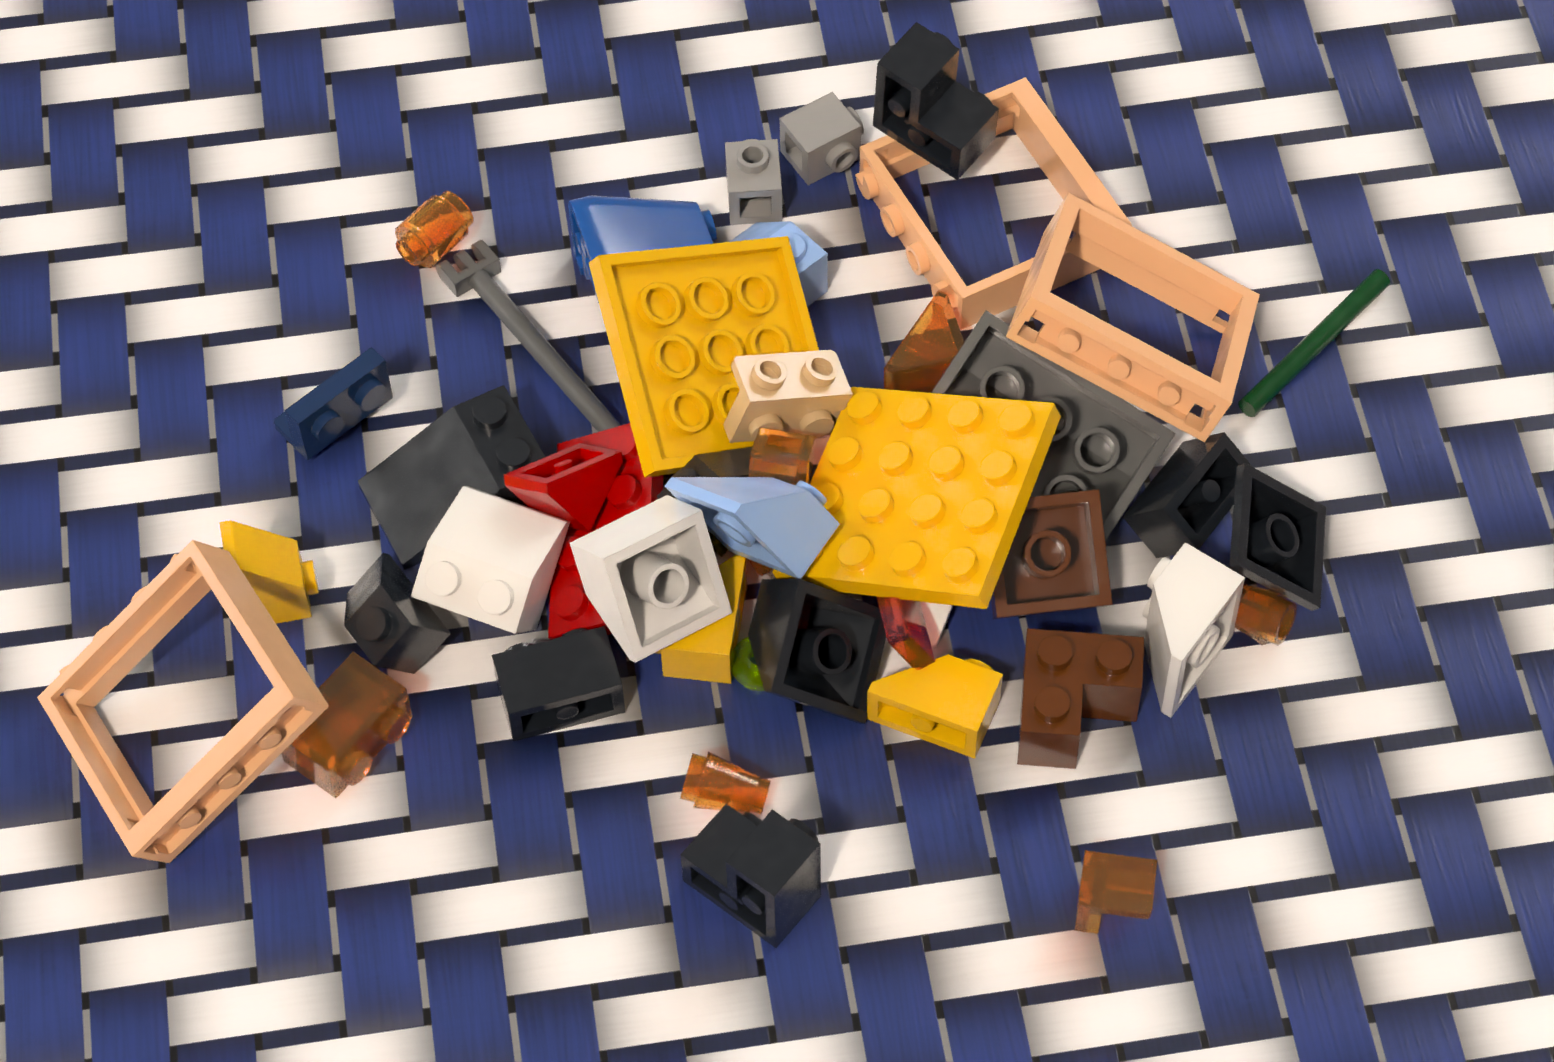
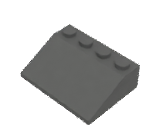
[932,310,1176,541]

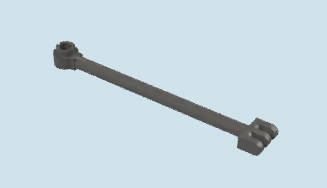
[435,240,671,489]

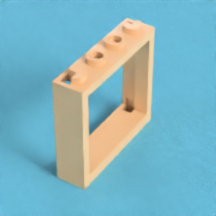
[855,77,1132,330]
[1006,192,1260,442]
[37,540,329,863]

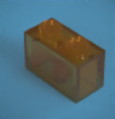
[281,651,413,799]

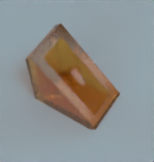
[884,290,964,393]

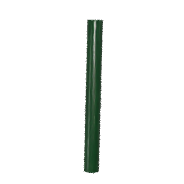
[1238,269,1390,417]

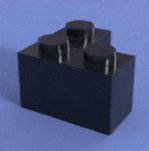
[873,22,999,180]
[680,804,821,948]

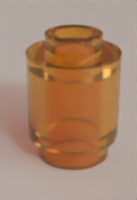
[395,191,474,268]

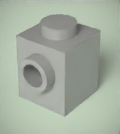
[779,91,864,185]
[725,139,782,225]

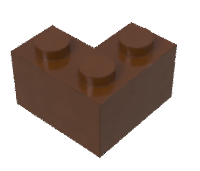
[1017,628,1144,769]

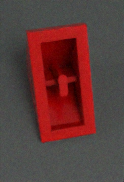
[504,443,623,532]

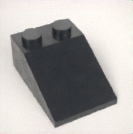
[358,385,545,570]

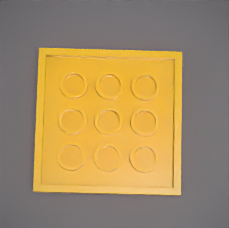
[589,236,819,478]
[772,387,1061,609]

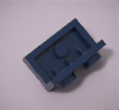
[274,347,393,460]

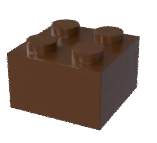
[991,489,1113,619]

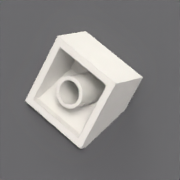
[411,486,570,634]
[570,495,732,663]
[1142,543,1245,718]

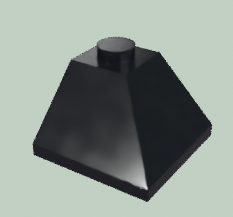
[1229,463,1326,611]
[748,578,893,724]

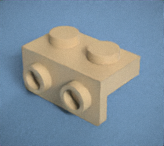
[723,350,853,443]

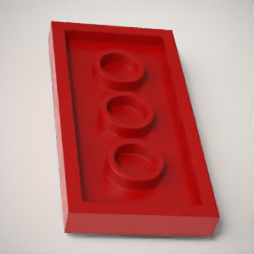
[548,423,663,640]

